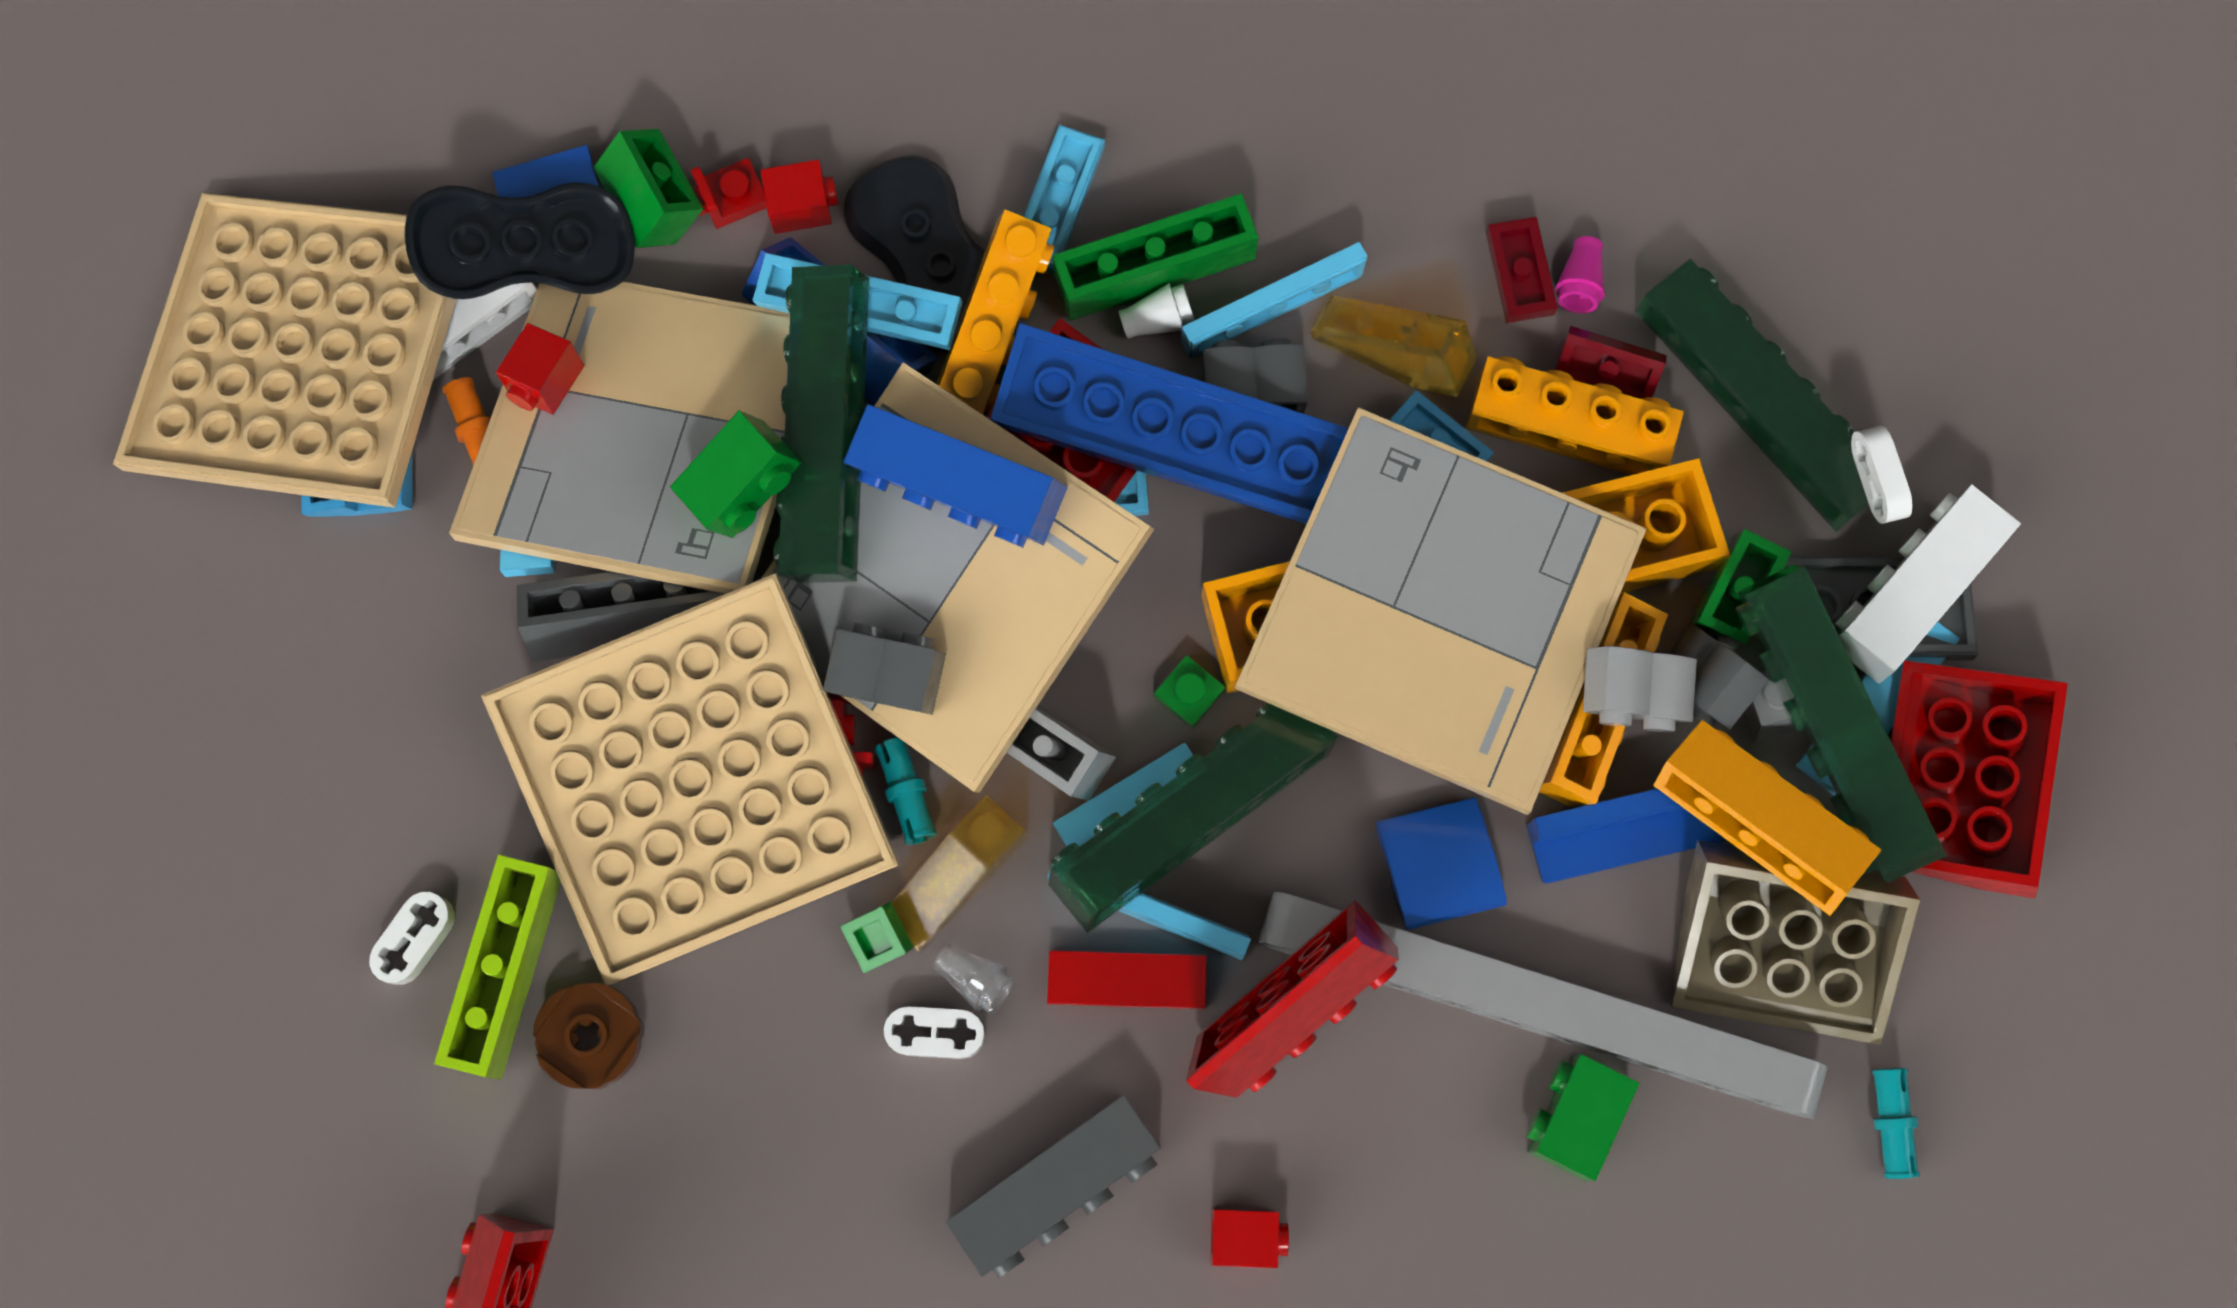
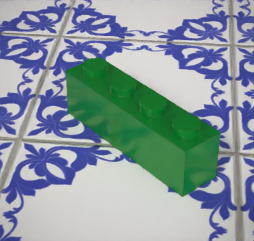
[1052,193,1259,321]

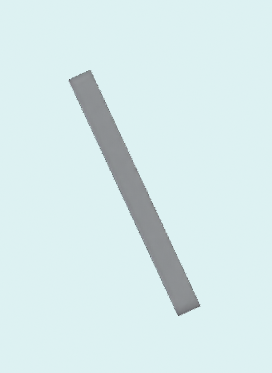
[1258,892,1828,1119]

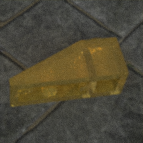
[1311,295,1477,397]
[892,795,1027,952]

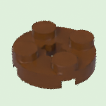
[533,983,644,1089]

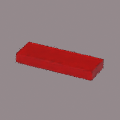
[1047,951,1207,1010]

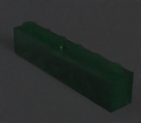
[1635,258,1869,532]
[774,264,869,583]
[1736,564,1947,883]
[1048,703,1338,933]

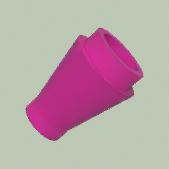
[1555,236,1605,314]

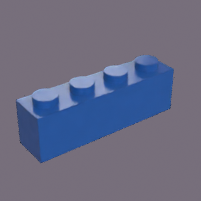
[844,404,1068,548]

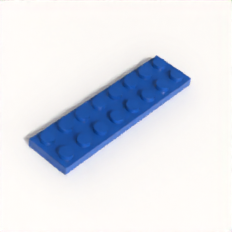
[990,323,1349,524]

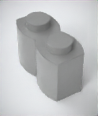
[1583,646,1697,732]

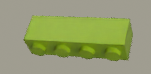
[434,855,561,1080]

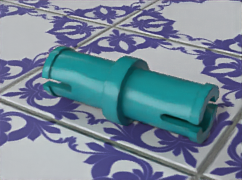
[875,737,937,846]
[1872,1068,1920,1179]

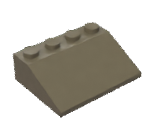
[1670,840,1920,1045]

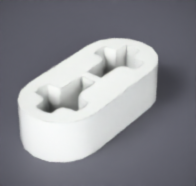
[1851,425,1913,524]
[369,892,455,985]
[884,1006,985,1059]

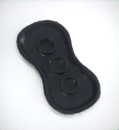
[844,155,985,353]
[405,182,635,299]

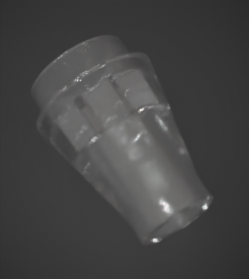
[933,943,1014,1014]

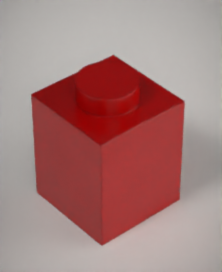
[760,159,839,234]
[496,323,584,415]
[1210,1209,1289,1268]

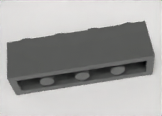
[517,572,724,662]
[945,1095,1161,1279]

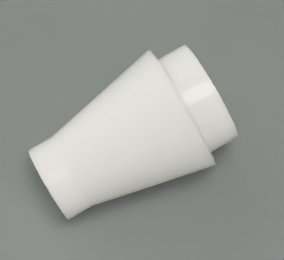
[1119,283,1195,339]

